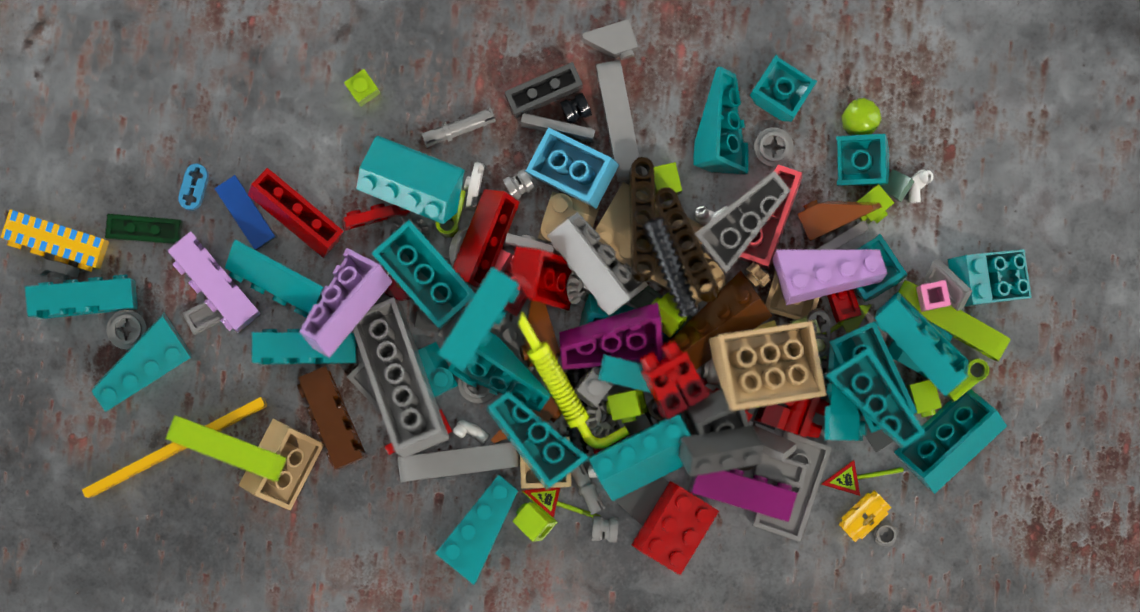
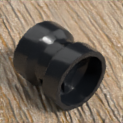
[560,93,592,124]

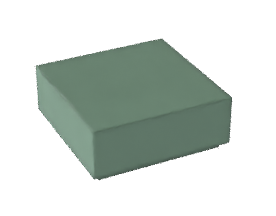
[881,169,914,202]

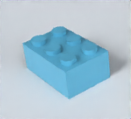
[526,127,619,209]

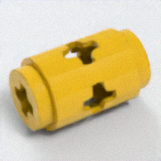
[838,490,891,542]

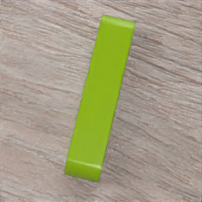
[898,280,1011,362]
[165,415,287,482]

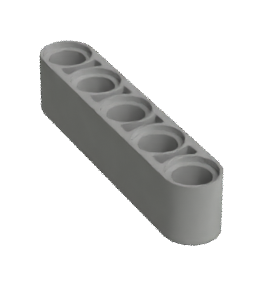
[596,60,643,182]
[397,443,520,482]

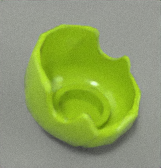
[842,98,881,135]

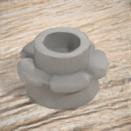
[873,522,898,547]

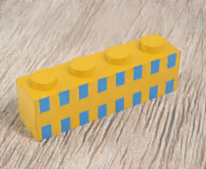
[0,210,109,272]

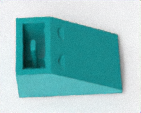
[947,249,1032,307]

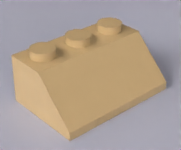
[239,419,324,511]

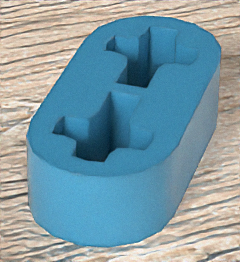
[178,164,209,211]

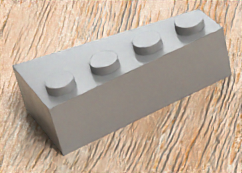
[695,171,790,273]
[547,213,648,315]

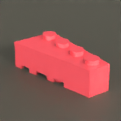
[738,165,802,270]

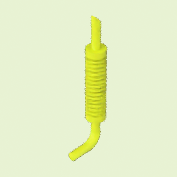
[518,312,630,449]

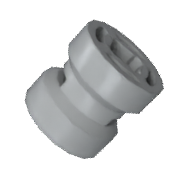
[503,168,536,200]
[592,516,619,543]

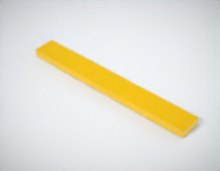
[82,397,268,498]

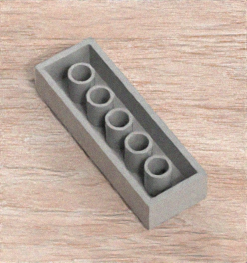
[353,297,449,458]

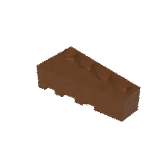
[669,271,773,370]
[297,366,368,470]

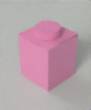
[916,280,951,312]

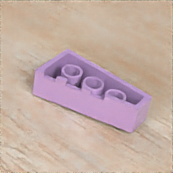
[167,231,261,333]
[299,248,392,357]
[772,250,887,305]

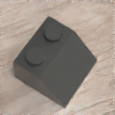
[686,389,749,435]

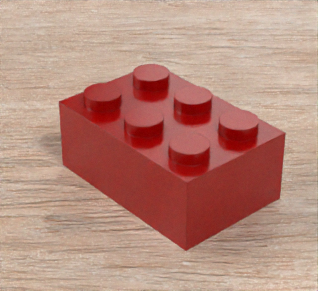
[631,481,719,575]

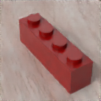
[248,168,344,258]
[453,189,520,291]

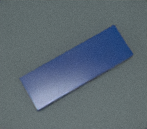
[214,175,276,250]

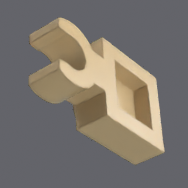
[745,262,770,288]

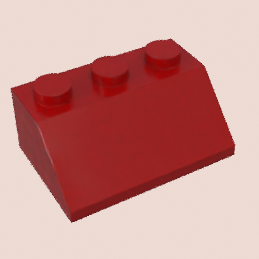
[511,246,572,311]

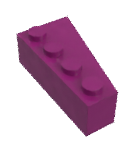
[559,302,663,369]
[688,469,797,522]

